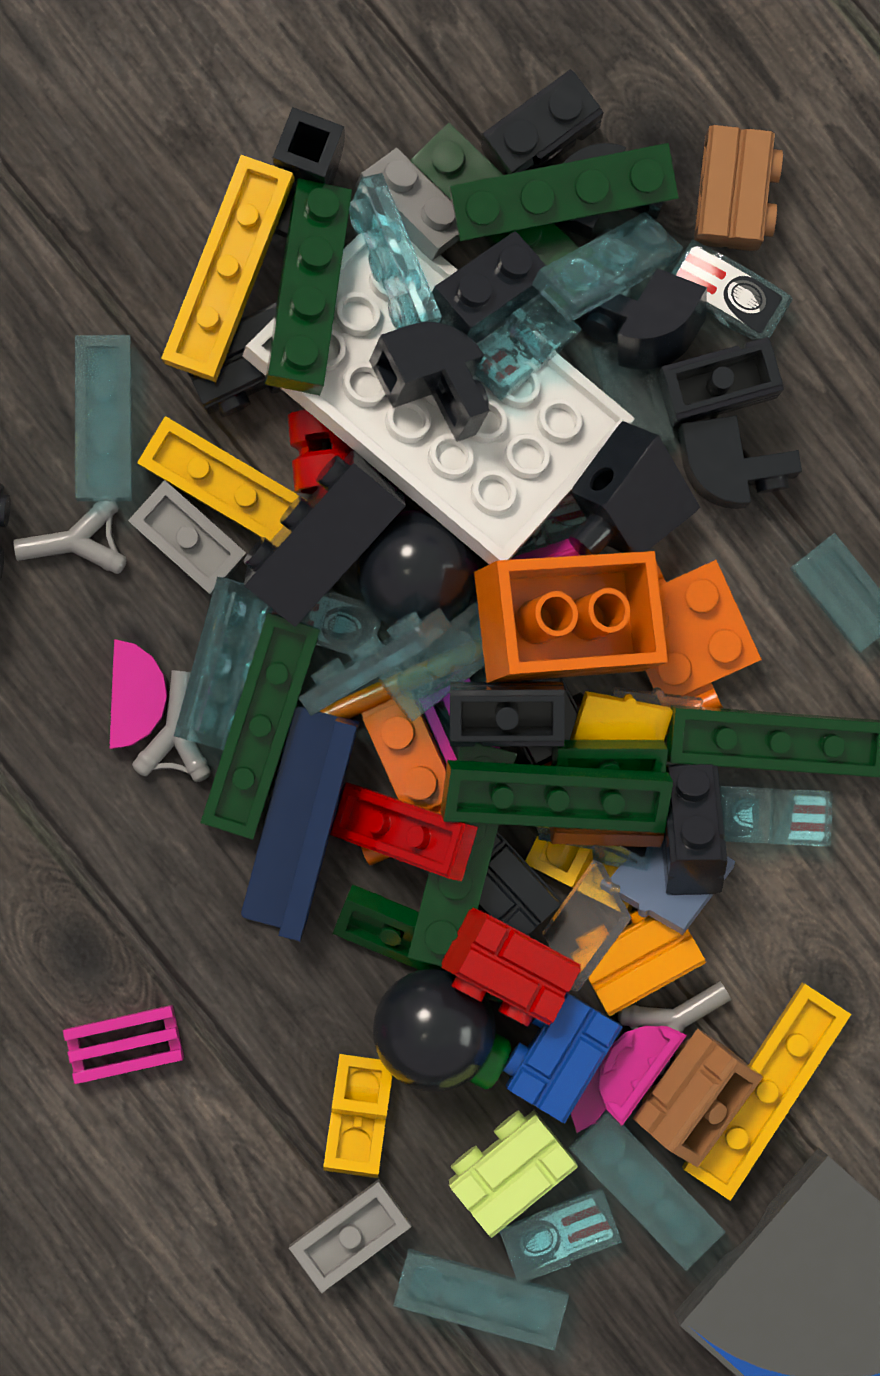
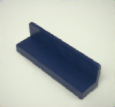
[241,706,360,941]

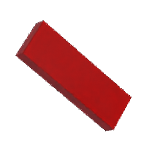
[330,782,478,881]

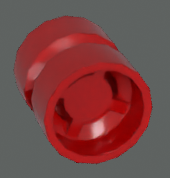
[288,409,352,494]

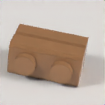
[694,125,783,251]
[632,1029,763,1167]

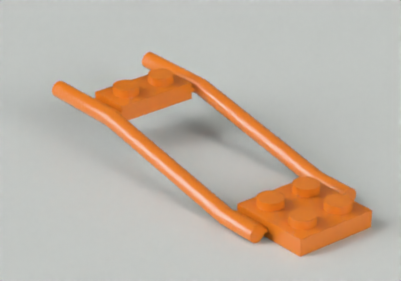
[317,560,762,866]

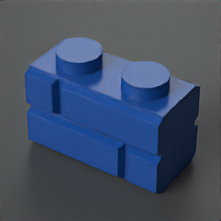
[503,992,622,1124]

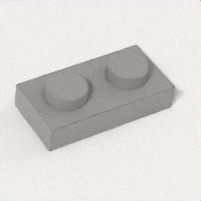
[355,148,459,261]
[128,480,247,595]
[289,1179,412,1293]

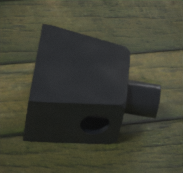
[568,421,700,555]

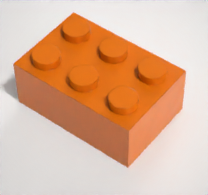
[474,551,668,683]

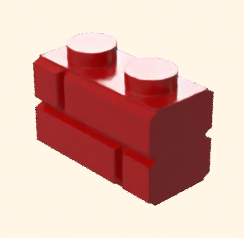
[441,908,581,1027]

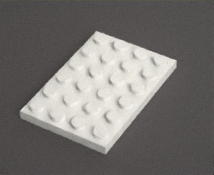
[242,212,635,564]

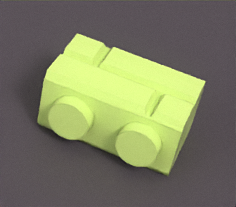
[449,1110,578,1238]

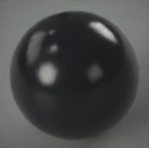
[357,510,478,632]
[373,968,496,1092]

